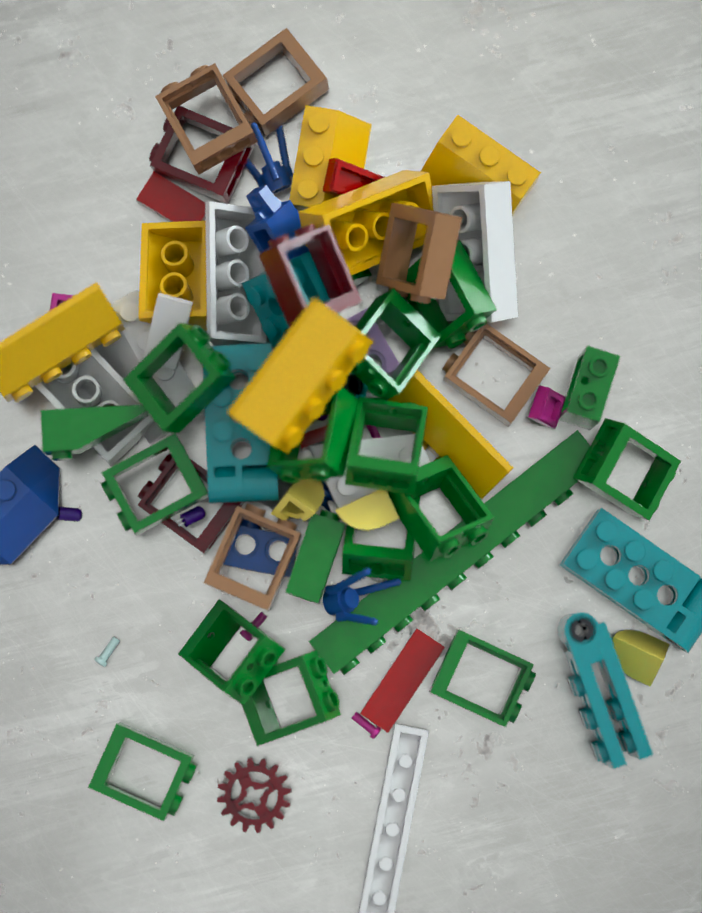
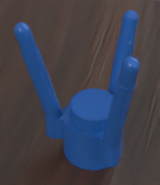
[246,122,293,194]
[323,568,401,625]

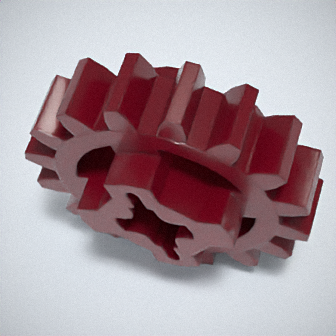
[217,757,292,833]

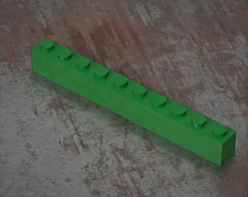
[309,430,590,675]

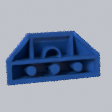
[0,445,60,565]

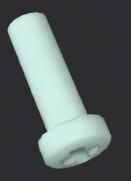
[94,636,120,667]

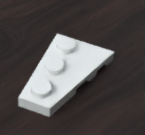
[308,434,430,509]

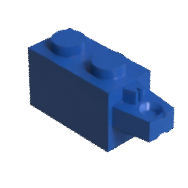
[245,185,311,260]

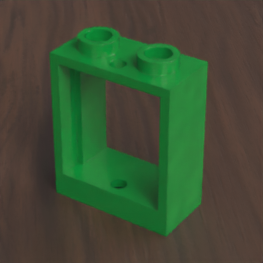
[406,240,497,349]
[350,288,442,400]
[123,323,236,433]
[559,345,621,430]
[267,387,358,483]
[345,397,428,495]
[574,418,681,521]
[100,433,208,536]
[387,455,494,561]
[342,496,420,581]
[285,509,345,604]
[178,599,286,705]
[429,629,536,727]
[242,650,341,746]
[88,722,197,821]

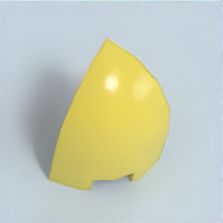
[271,479,325,521]
[335,490,399,530]
[612,630,670,687]

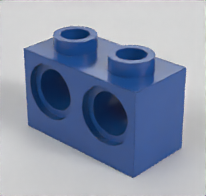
[224,520,299,578]

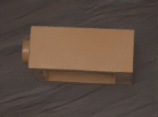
[222,28,329,137]
[155,63,258,175]
[376,203,462,304]
[442,324,550,427]
[203,503,302,611]

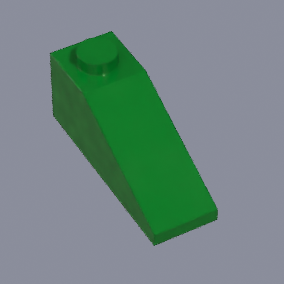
[41,405,149,461]

